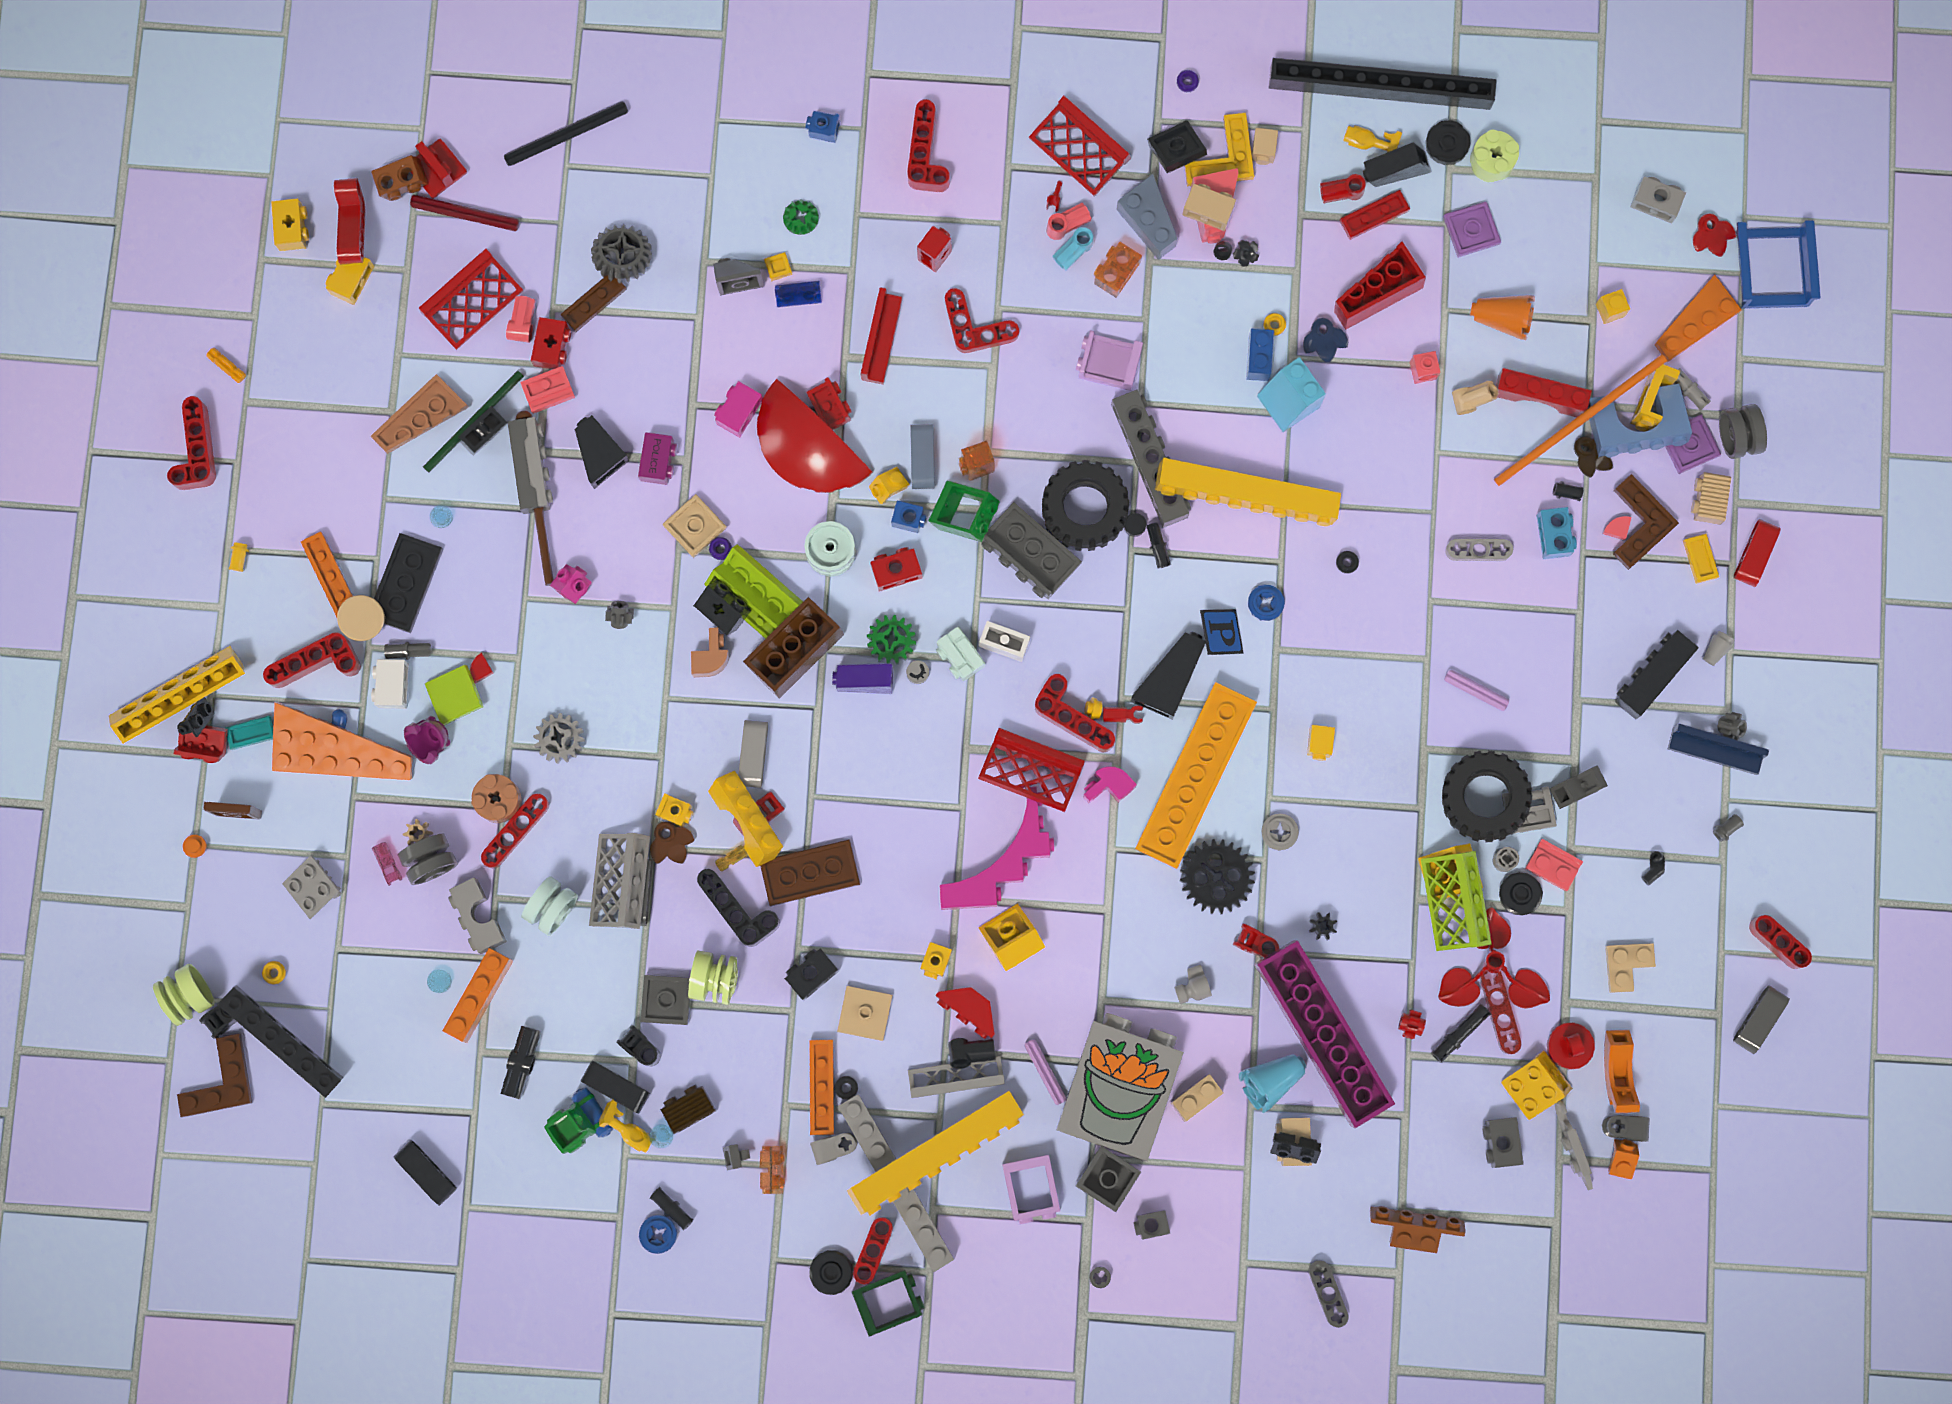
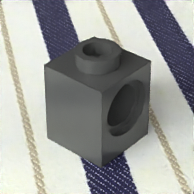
[1133,1210,1171,1240]

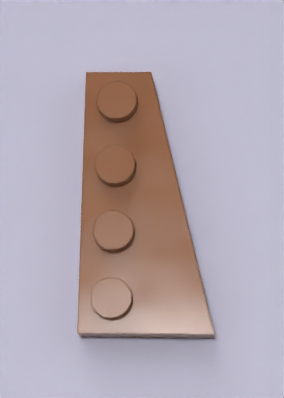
[370,374,469,454]

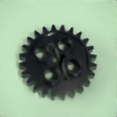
[1179,839,1255,915]

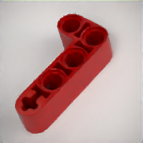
[907,99,950,192]
[334,178,366,265]
[167,396,216,490]
[263,632,361,688]
[1035,674,1115,753]

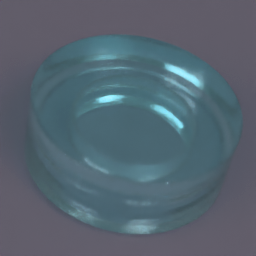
[427,970,452,993]

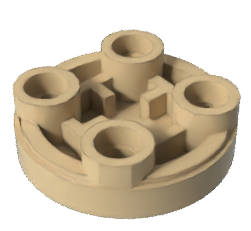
[337,595,385,641]

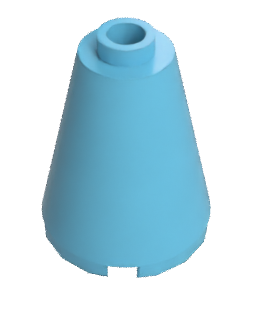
[1239,1054,1306,1113]

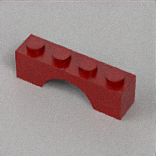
[1496,368,1592,417]

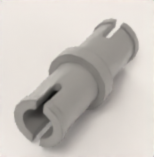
[1674,368,1711,411]

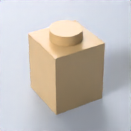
[1252,128,1278,165]

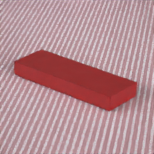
[1340,190,1410,240]

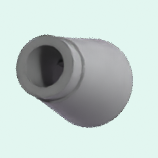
[1702,631,1734,666]

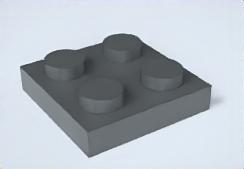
[640,975,690,1025]

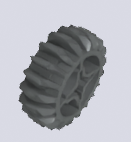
[591,223,652,284]

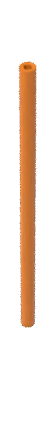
[1493,354,1667,486]

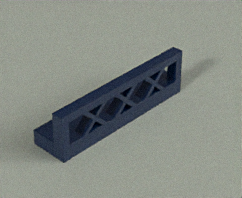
[1667,724,1769,775]

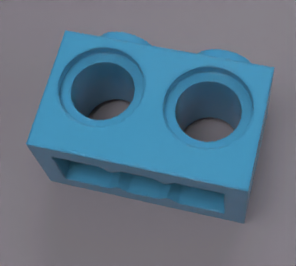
[1536,507,1577,559]

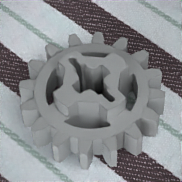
[533,713,585,764]

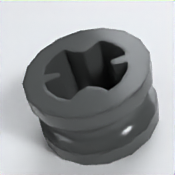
[1089,1267,1111,1289]

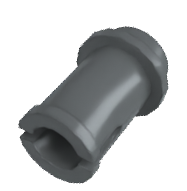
[1713,814,1744,842]

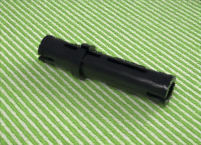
[1431,1004,1491,1063]

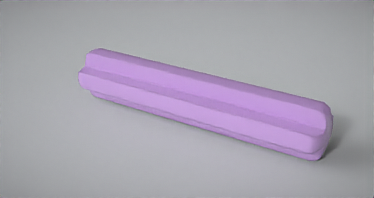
[1444,670,1509,711]
[1025,1039,1066,1105]

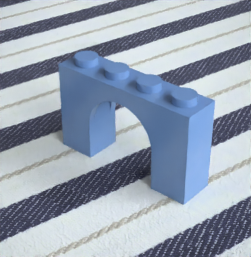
[1588,384,1692,458]

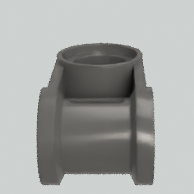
[1602,1115,1650,1142]

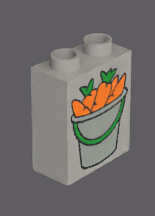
[1056,1013,1184,1161]

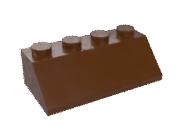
[743,597,844,699]

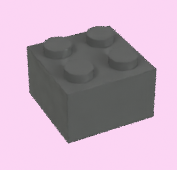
[1075,1146,1141,1212]

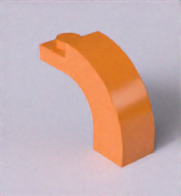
[1604,1030,1640,1113]

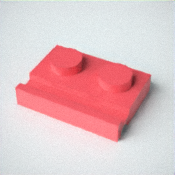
[520,366,575,414]
[1525,839,1583,892]

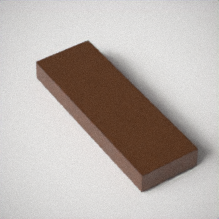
[560,275,627,332]

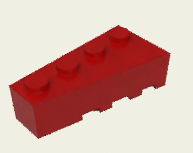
[1334,241,1426,330]

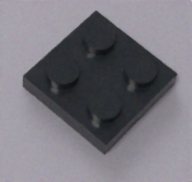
[1147,120,1207,173]

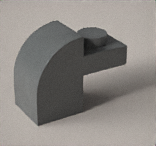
[1549,765,1608,809]

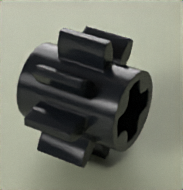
[1309,912,1337,941]

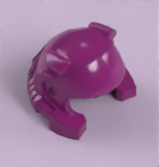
[404,716,450,765]

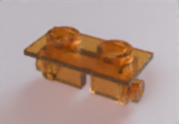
[760,1146,785,1194]

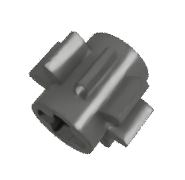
[605,601,634,629]
[1717,712,1747,740]

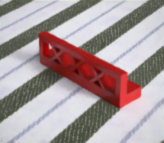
[860,287,903,385]

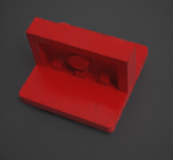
[411,138,467,199]

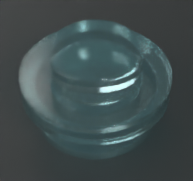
[430,505,453,528]
[649,1125,673,1149]

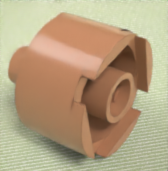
[471,774,522,824]

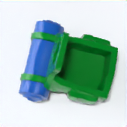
[544,1087,613,1154]

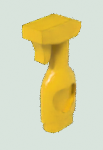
[1343,125,1403,152]
[599,1100,653,1153]

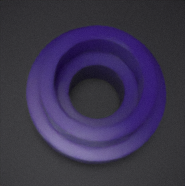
[1176,70,1199,93]
[709,537,732,560]

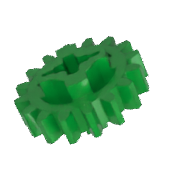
[867,615,916,665]

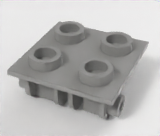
[282,855,342,919]

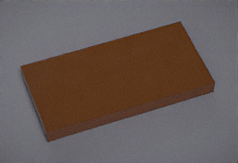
[760,839,860,907]

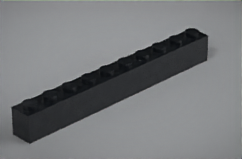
[1268,58,1497,110]

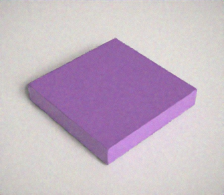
[1443,201,1501,258]
[1665,414,1721,474]

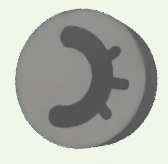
[906,660,929,684]

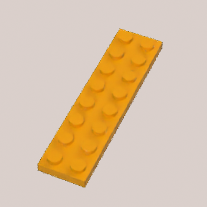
[1135,682,1257,869]

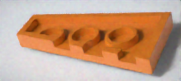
[1654,274,1742,362]

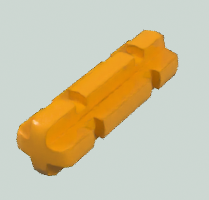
[206,348,246,383]

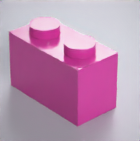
[714,381,763,438]

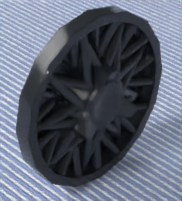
[1499,872,1543,916]
[809,1250,853,1295]

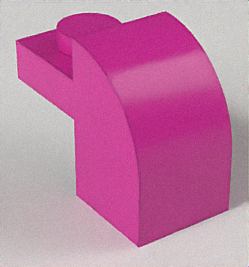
[1083,767,1137,804]

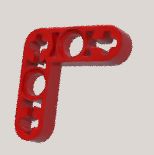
[945,288,1019,353]

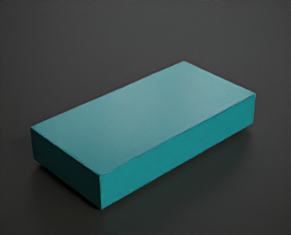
[225,715,274,750]

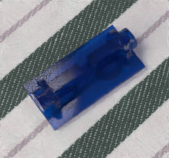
[775,281,822,308]

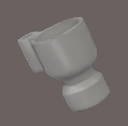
[1174,964,1212,1004]

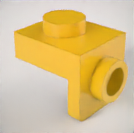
[869,467,910,504]

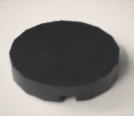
[1425,120,1471,165]

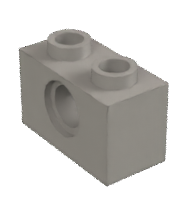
[1630,176,1686,224]

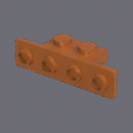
[1370,1206,1466,1254]

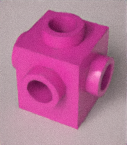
[550,564,592,604]

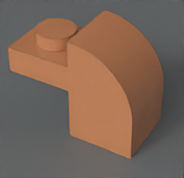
[691,627,730,678]

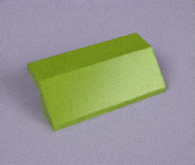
[704,544,803,639]

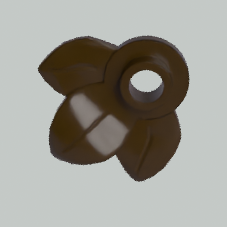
[1573,436,1613,478]

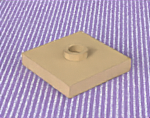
[662,494,727,559]
[837,986,893,1041]

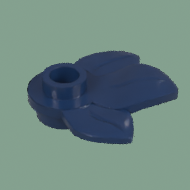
[1303,318,1348,363]

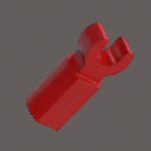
[1103,706,1143,724]

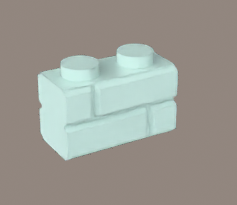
[936,626,986,682]

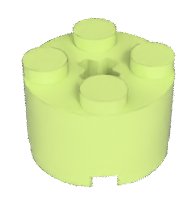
[1470,130,1519,182]

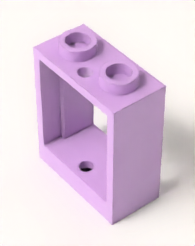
[1002,1155,1060,1225]

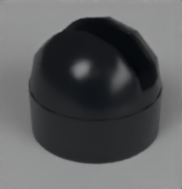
[1213,240,1232,261]

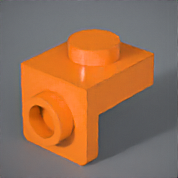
[1608,1139,1640,1180]

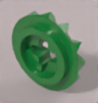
[783,199,819,235]

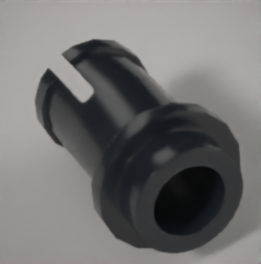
[1553,481,1584,502]

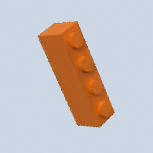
[442,948,513,1043]

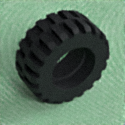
[1042,460,1129,551]
[1442,750,1533,843]

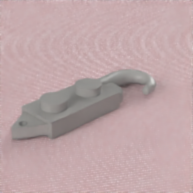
[1555,1099,1593,1191]

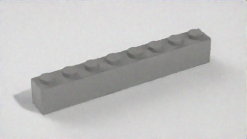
[838,1094,955,1272]

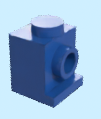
[805,111,840,143]

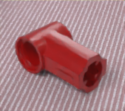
[1320,174,1366,204]

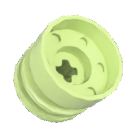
[688,950,738,1005]
[153,964,215,1026]

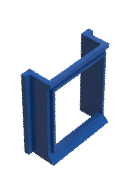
[1736,220,1821,309]

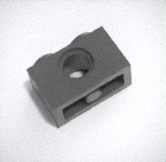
[1482,1117,1524,1168]

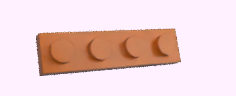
[300,531,353,617]
[809,1040,834,1135]

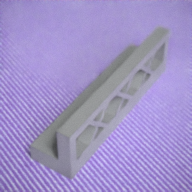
[908,1056,1005,1098]

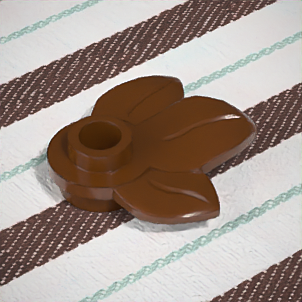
[650,821,695,864]

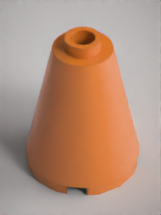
[1470,295,1535,341]

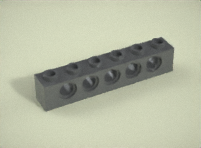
[1111,390,1191,528]

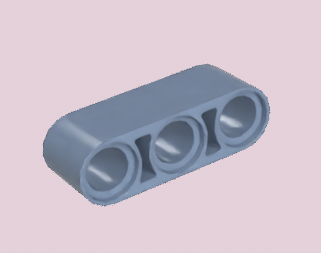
[910,424,935,489]

